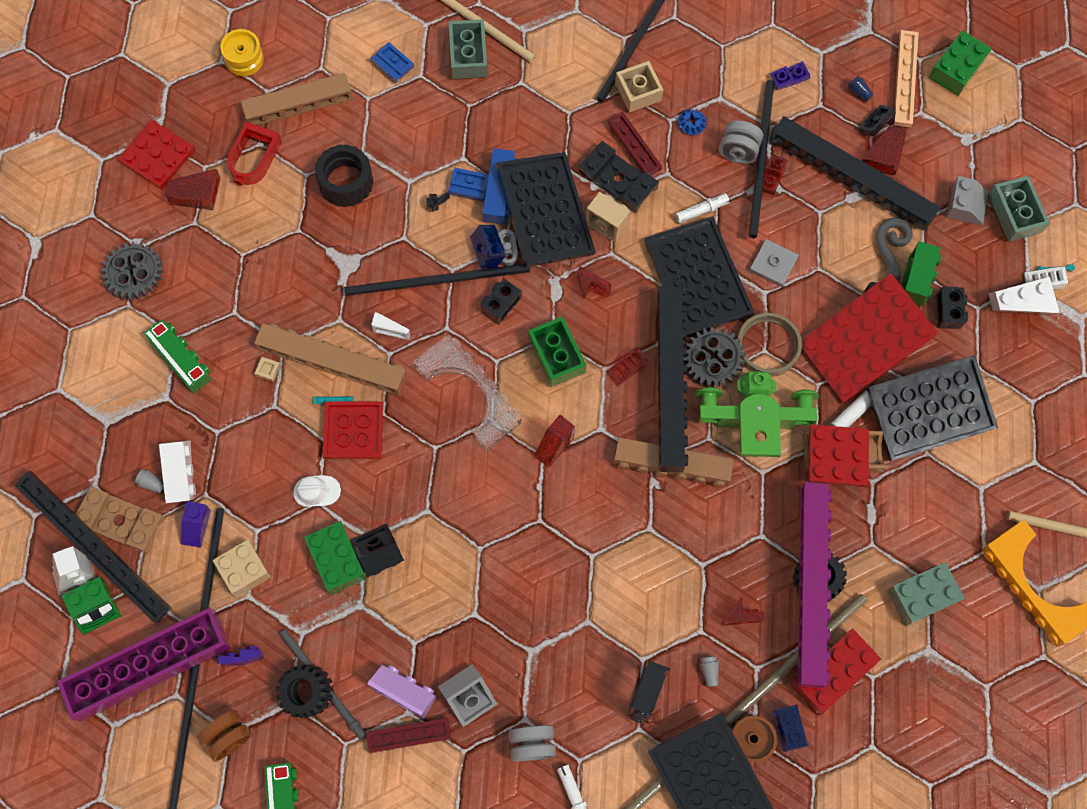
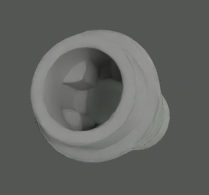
[135,469,164,494]
[699,656,719,687]

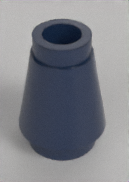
[848,76,874,102]

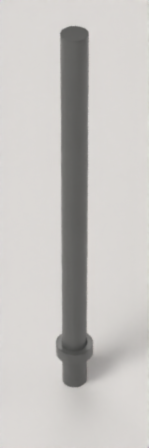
[280,629,367,740]

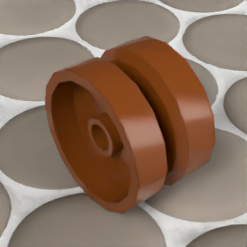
[197,710,252,762]
[731,715,778,763]

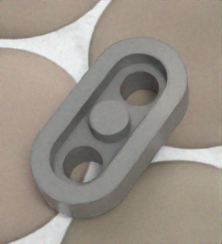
[497,229,518,266]

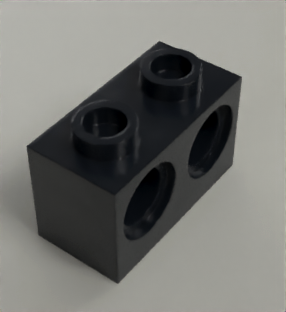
[481,278,522,325]
[937,287,968,329]

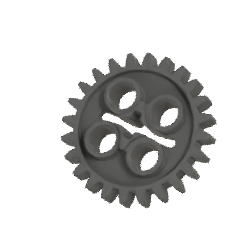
[101,241,164,301]
[683,327,746,388]

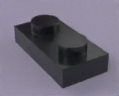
[859,105,896,137]

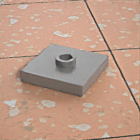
[749,239,799,287]

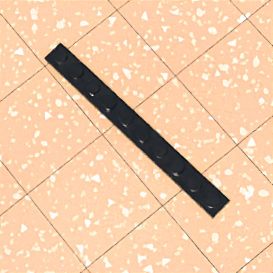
[15,471,171,624]

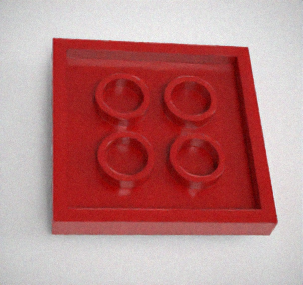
[118,119,196,190]
[323,401,384,459]
[808,424,869,487]

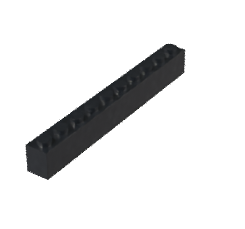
[770,116,941,231]
[657,286,688,473]

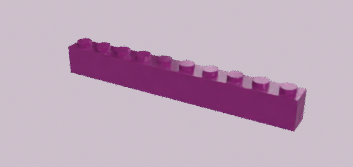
[798,482,832,688]

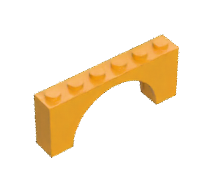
[982,520,1087,647]

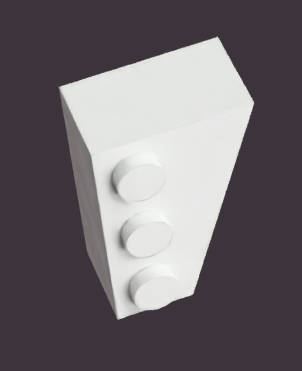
[988,277,1060,314]
[159,440,196,503]
[52,546,97,595]

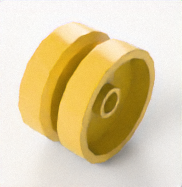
[220,29,264,76]

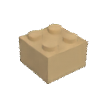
[615,61,663,113]
[586,192,630,243]
[213,539,271,598]

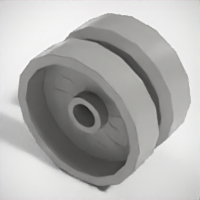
[718,120,764,164]
[509,726,556,762]

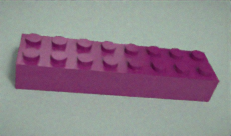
[57,608,231,722]

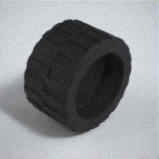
[315,144,373,207]

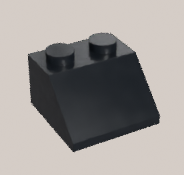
[351,524,404,578]

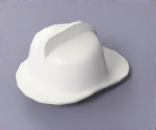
[293,475,341,507]

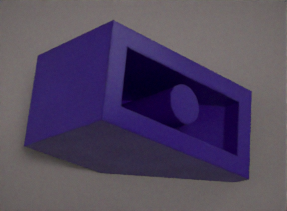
[181,501,211,548]

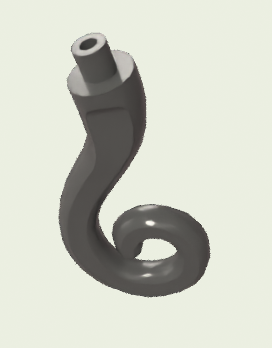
[876,218,913,282]

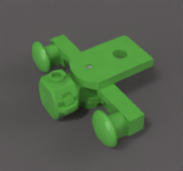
[694,371,820,457]

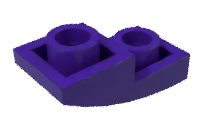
[770,61,811,89]
[218,646,264,667]

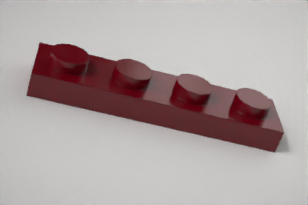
[608,112,662,176]
[366,718,452,754]

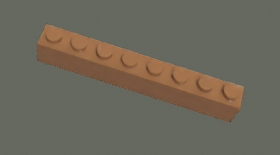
[254,323,407,396]

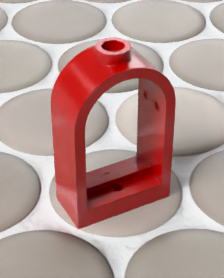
[227,121,282,186]

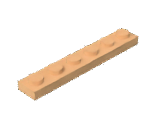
[893,30,919,128]

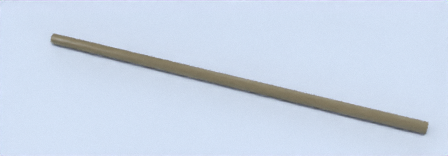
[625,594,868,809]

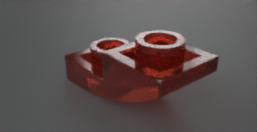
[763,154,788,196]

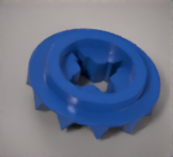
[678,108,707,135]

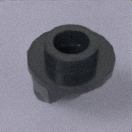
[426,192,450,212]

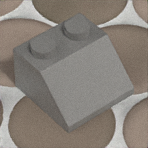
[946,176,988,226]
[438,664,497,727]

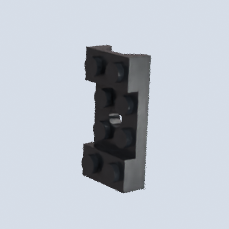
[579,141,659,214]

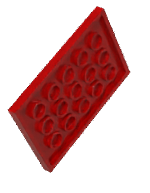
[802,273,939,403]

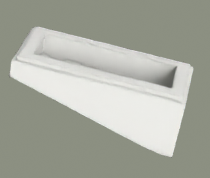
[1024,267,1068,289]
[371,312,410,340]

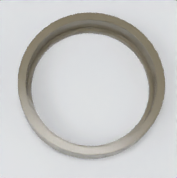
[737,313,802,377]

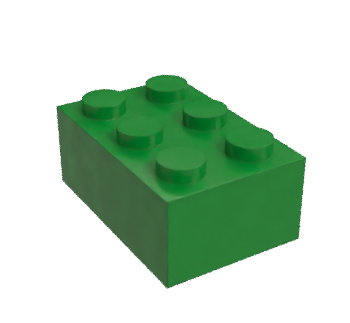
[929,30,992,96]
[901,241,942,308]
[528,316,587,387]
[304,521,367,595]

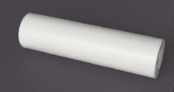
[830,390,872,427]

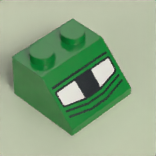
[62,576,121,635]

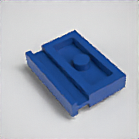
[371,42,414,83]
[448,167,489,201]

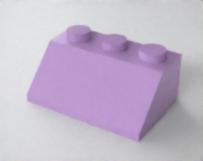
[367,665,436,720]

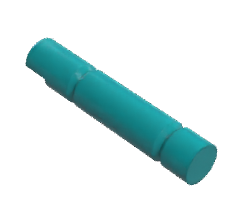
[313,396,353,404]

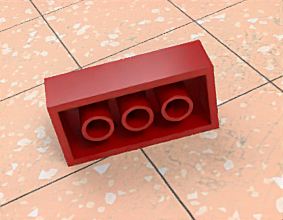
[790,628,881,716]

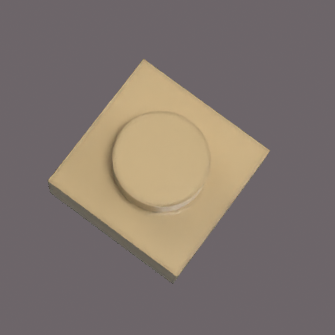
[254,357,280,382]

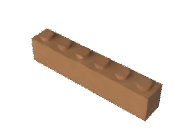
[241,73,353,126]
[613,438,734,488]

